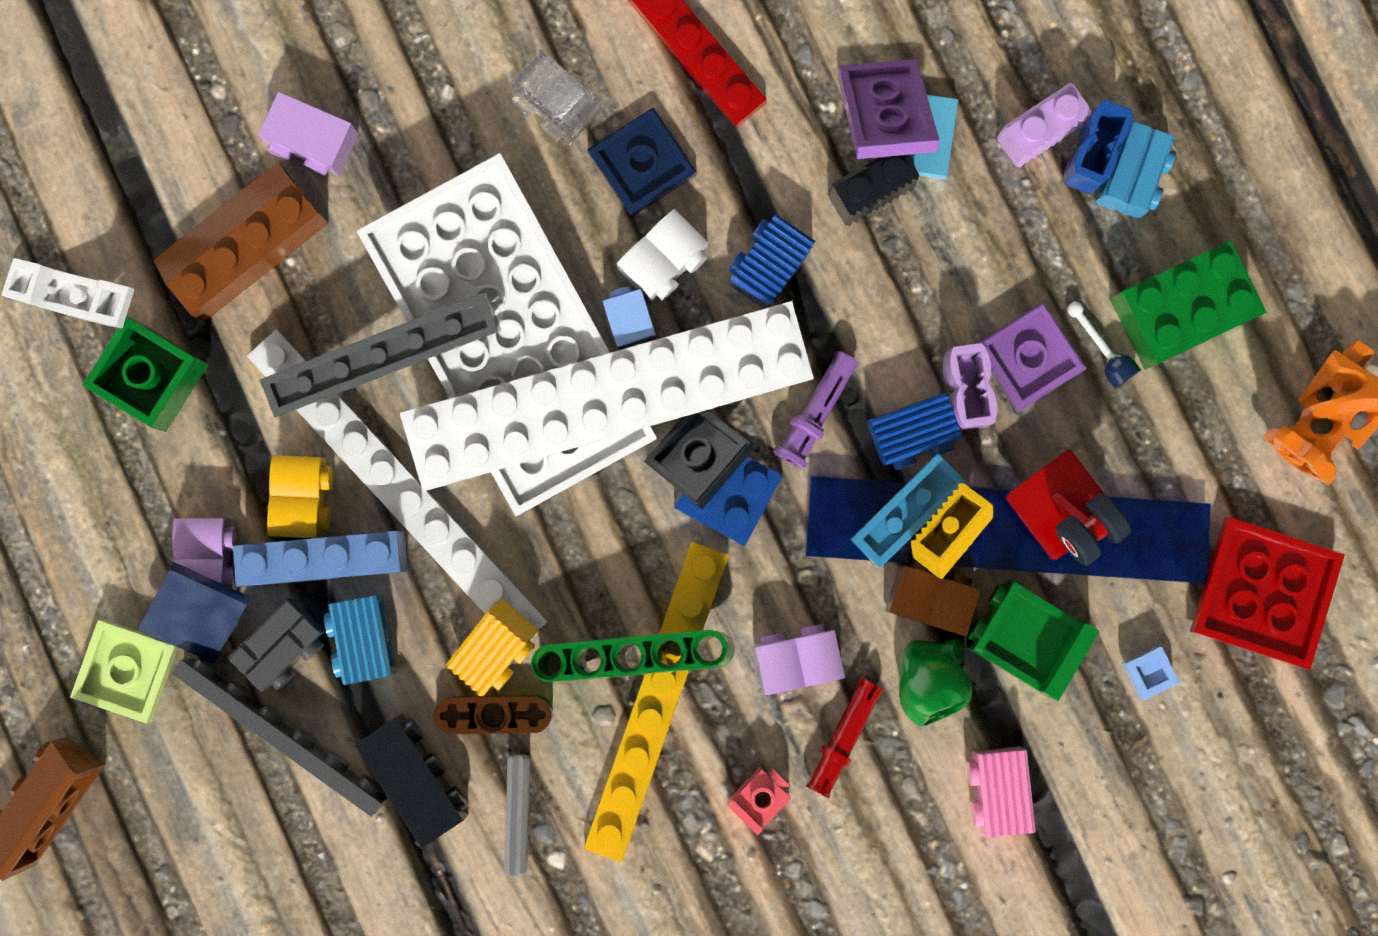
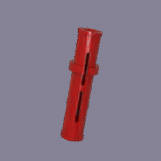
[806,677,884,798]

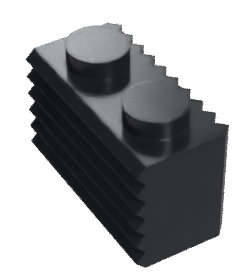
[828,155,919,226]

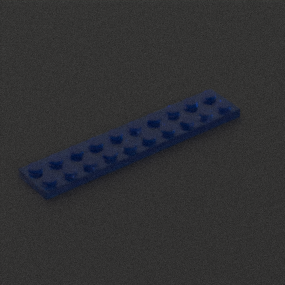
[805,476,1211,584]

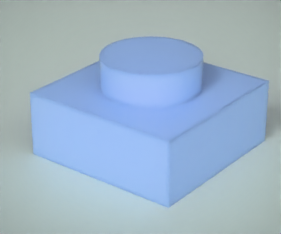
[1122,646,1180,701]

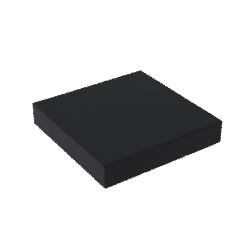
[644,410,755,509]

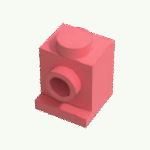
[727,766,791,835]

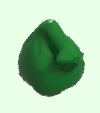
[899,638,973,727]

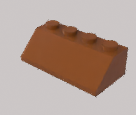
[153,161,328,322]

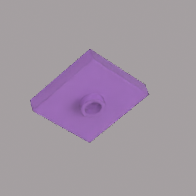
[977,302,1087,412]

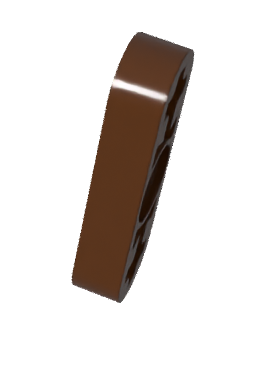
[434,695,553,734]

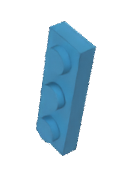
[850,454,967,568]

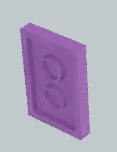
[838,59,939,159]

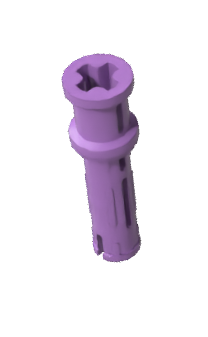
[773,351,859,469]

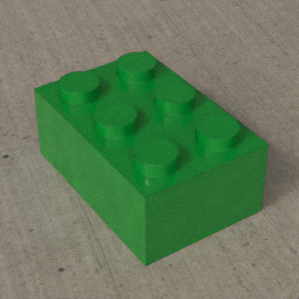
[1110,240,1267,370]

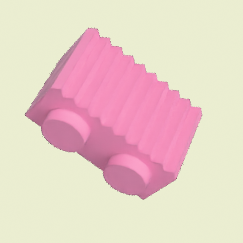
[967,746,1036,837]

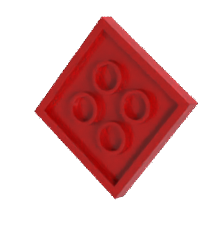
[1189,517,1345,670]

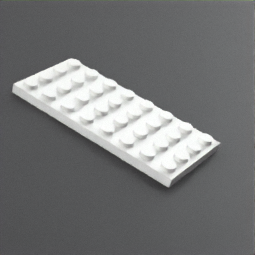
[357,153,657,516]

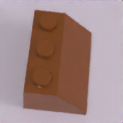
[0,737,106,881]

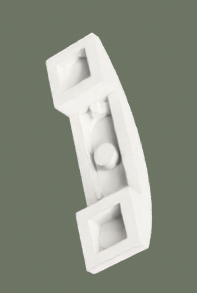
[1,258,135,328]

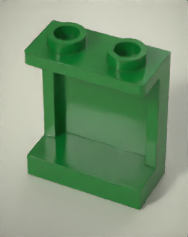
[967,580,1100,701]

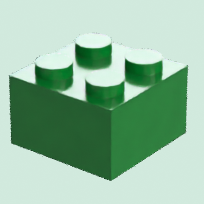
[82,316,209,432]

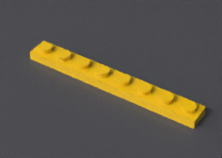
[584,541,729,862]

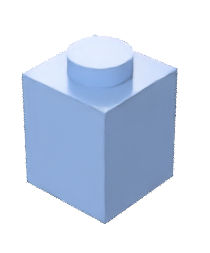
[602,286,656,350]

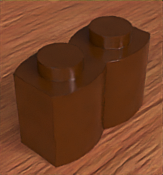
[885,560,981,637]

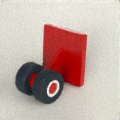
[1005,449,1131,566]

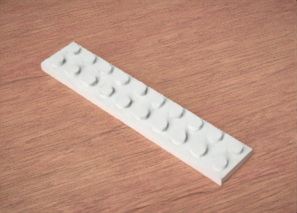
[400,301,814,492]

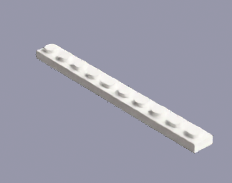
[247,329,549,630]

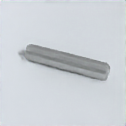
[504,754,530,877]

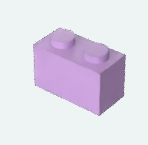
[258,92,359,177]

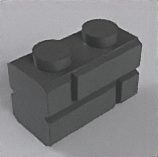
[228,598,326,692]

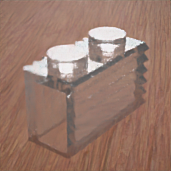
[509,49,602,145]

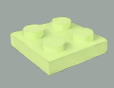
[70,620,178,724]

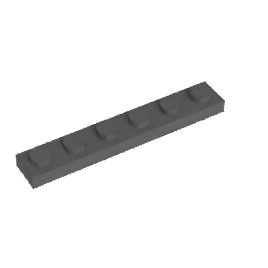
[259,292,502,417]
[171,657,388,817]

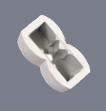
[617,209,708,303]

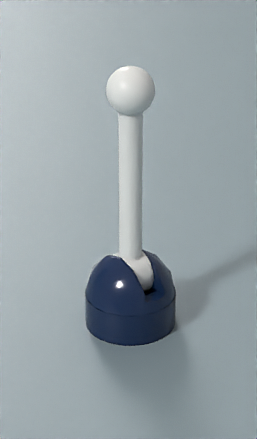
[1067,302,1141,389]

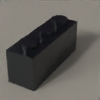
[354,714,468,848]

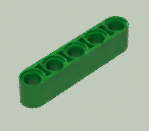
[531,630,735,682]

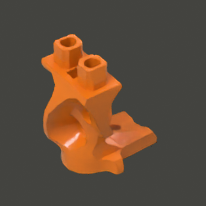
[1262,340,1378,485]

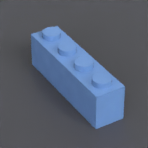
[233,531,408,587]

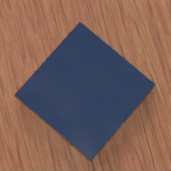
[587,107,697,218]
[138,562,250,663]

